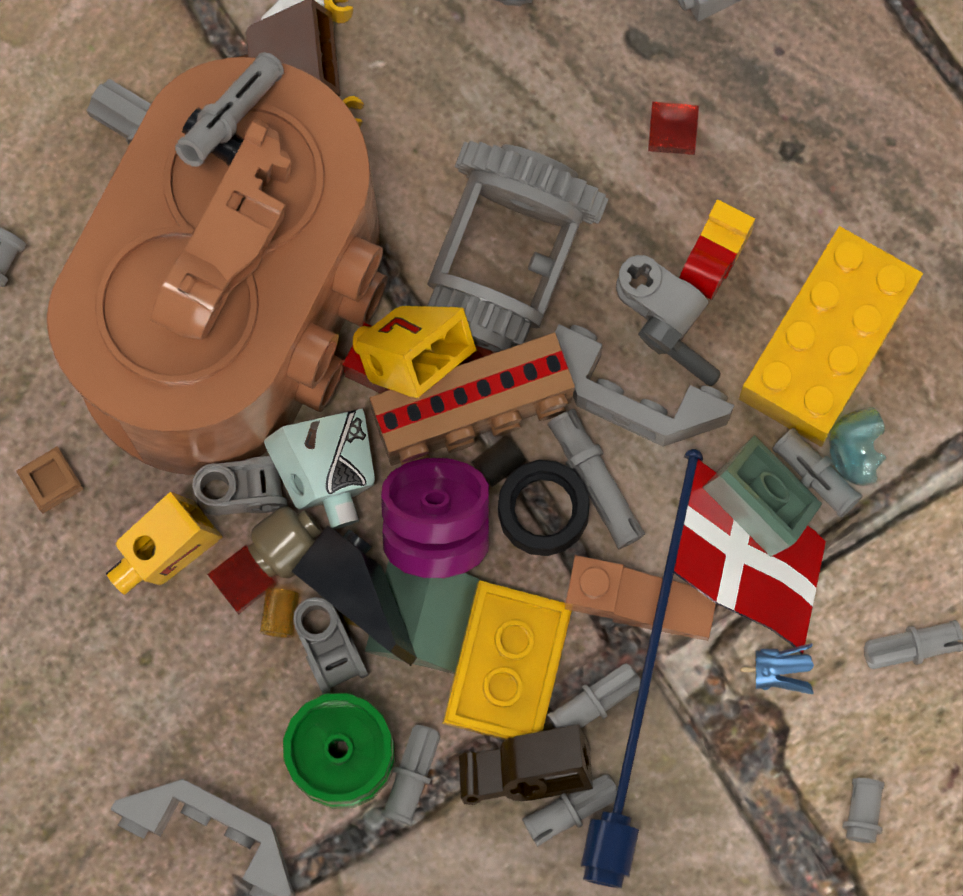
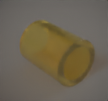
[260,588,300,638]

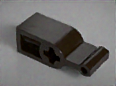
[459,724,593,805]

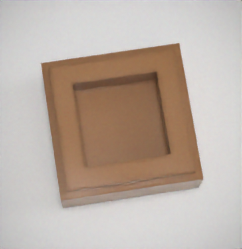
[16,446,84,514]

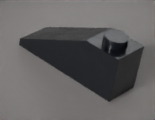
[292,525,417,666]

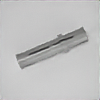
[175,52,284,167]
[548,409,645,550]

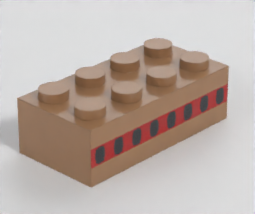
[369,332,575,466]

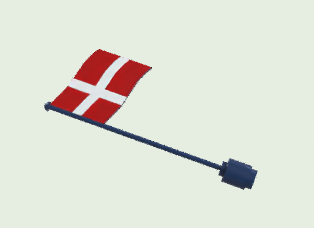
[581,449,826,889]

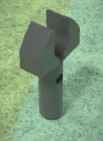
[638,317,721,386]

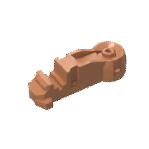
[150,119,291,340]

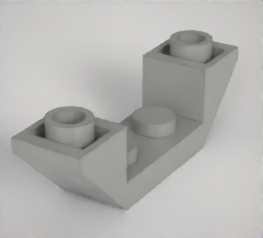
[555,324,734,447]
[110,779,295,896]

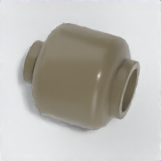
[248,506,322,579]

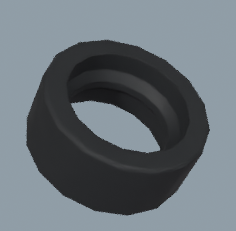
[498,460,590,556]

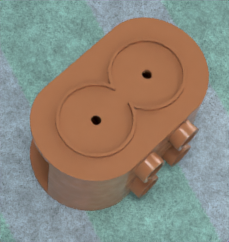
[47,57,388,475]

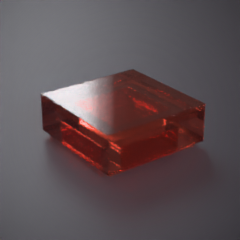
[648,102,699,155]
[207,545,276,615]

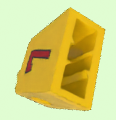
[353,306,476,398]
[106,492,223,595]

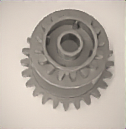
[427,141,609,352]

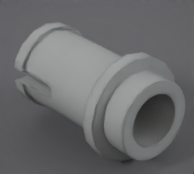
[842,778,885,843]

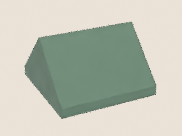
[702,435,822,557]
[365,561,483,674]

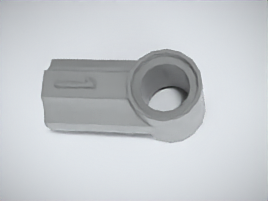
[86,79,153,144]

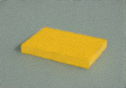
[442,580,572,740]

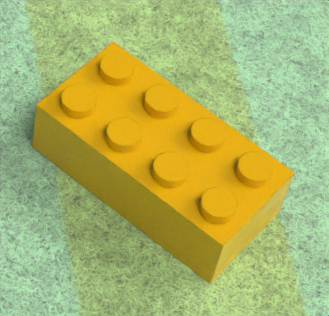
[739,226,923,447]

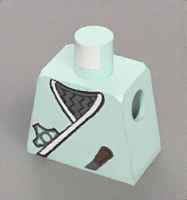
[264,408,375,529]

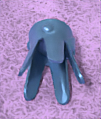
[740,643,814,694]

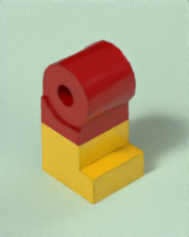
[679,199,755,300]

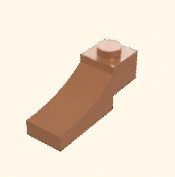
[565,555,716,641]

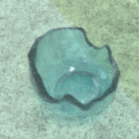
[829,407,886,487]

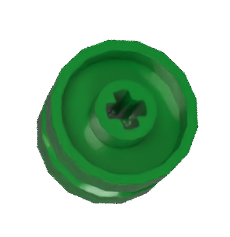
[283,693,395,809]

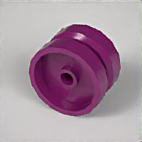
[381,458,489,578]

